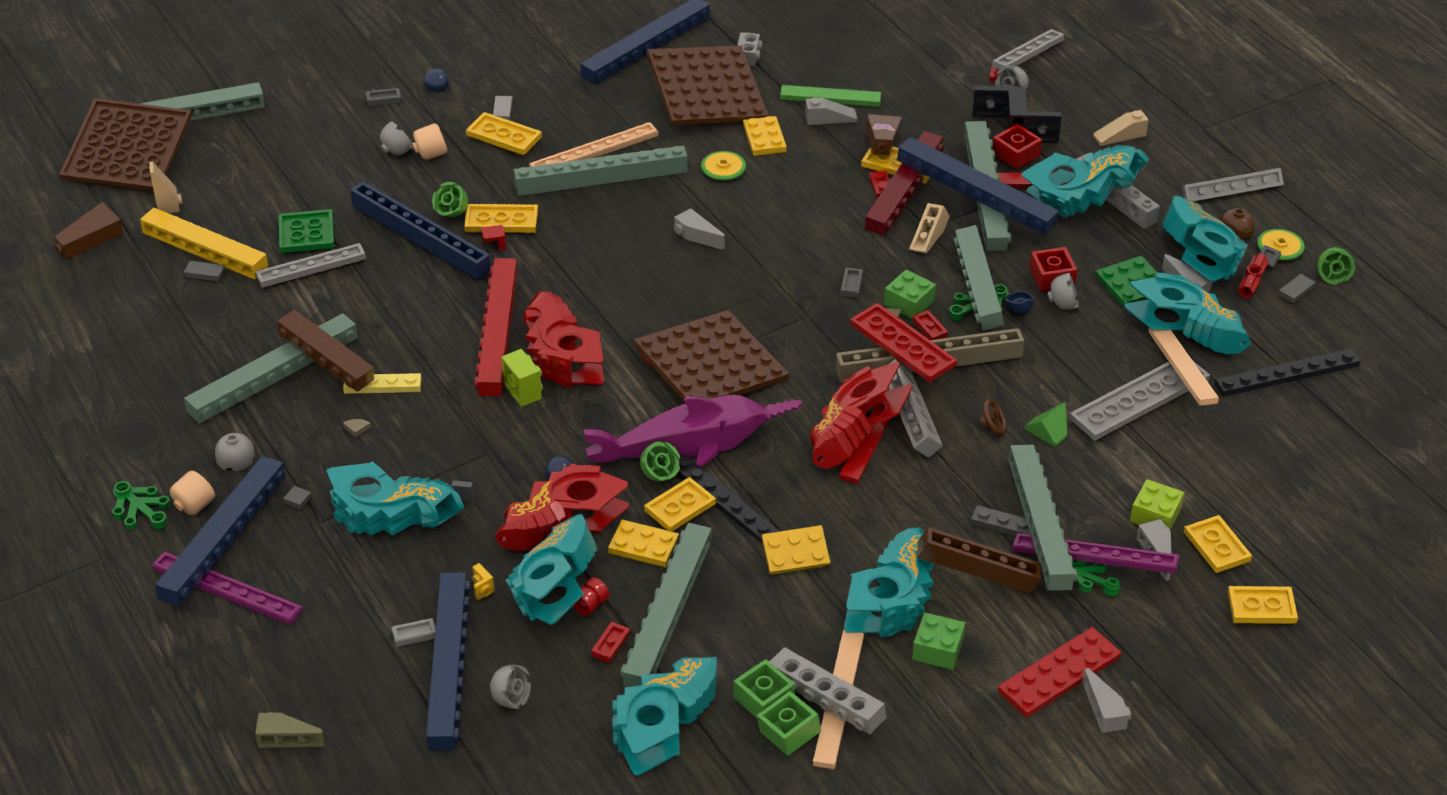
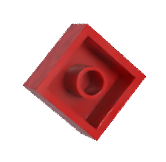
[992,124,1042,169]
[1029,247,1077,292]

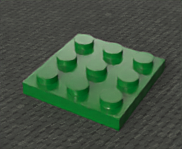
[279,209,334,253]
[1095,256,1158,308]

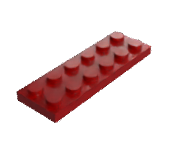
[850,303,957,383]
[998,627,1122,718]

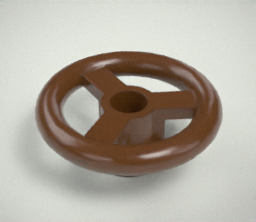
[980,399,1007,435]

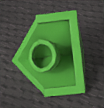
[1024,402,1067,447]

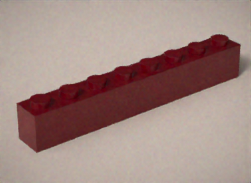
[865,131,944,236]

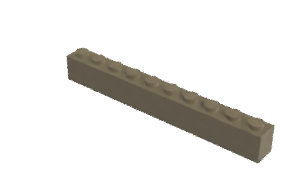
[836,328,1024,382]

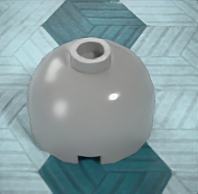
[995,66,1029,92]
[380,121,413,156]
[1048,272,1079,310]
[215,433,255,471]
[490,665,531,709]

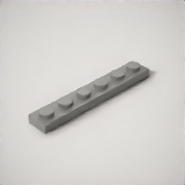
[992,29,1064,70]
[1182,168,1284,202]
[256,243,366,288]

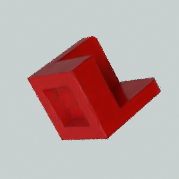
[481,225,506,250]

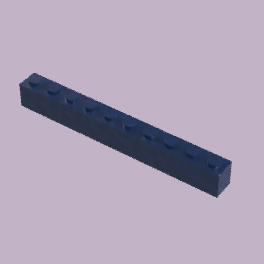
[580,0,710,85]
[897,137,1059,235]
[350,182,491,280]
[155,456,286,606]
[426,572,470,750]

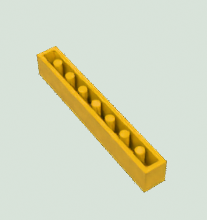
[140,208,269,280]

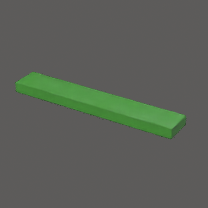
[780,85,881,107]

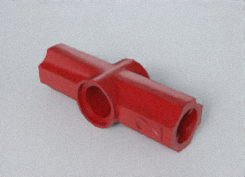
[1238,253,1269,299]

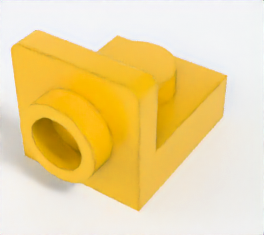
[472,563,495,600]

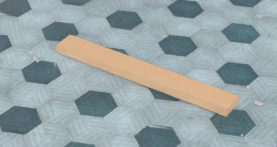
[529,122,658,167]
[1149,328,1219,406]
[813,630,864,769]

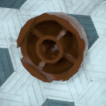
[1220,208,1254,241]

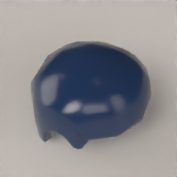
[424,68,449,91]
[1005,291,1034,314]
[544,456,574,481]

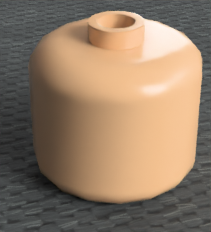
[412,123,448,161]
[170,471,215,516]

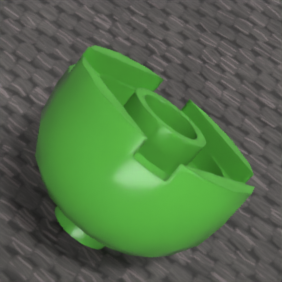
[432,182,468,218]
[1317,247,1355,285]
[640,442,680,482]

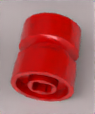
[573,577,610,616]

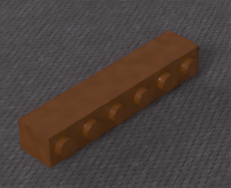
[277,309,374,392]
[917,527,1041,593]

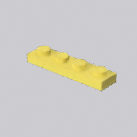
[343,373,422,394]

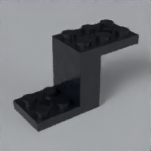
[972,86,1062,144]

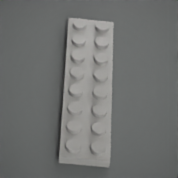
[1069,360,1210,441]

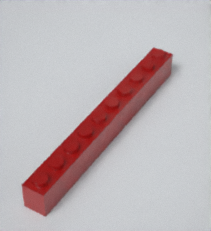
[475,258,517,396]

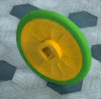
[701,151,746,180]
[1257,229,1304,260]

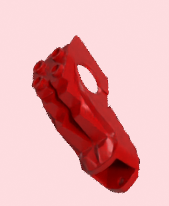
[523,291,604,388]

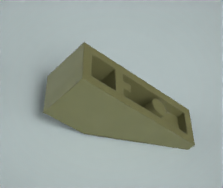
[255,712,325,748]

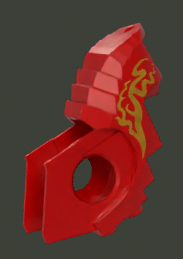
[810,361,913,469]
[495,464,629,552]

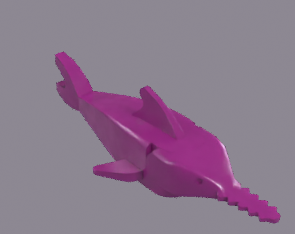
[583,395,802,467]

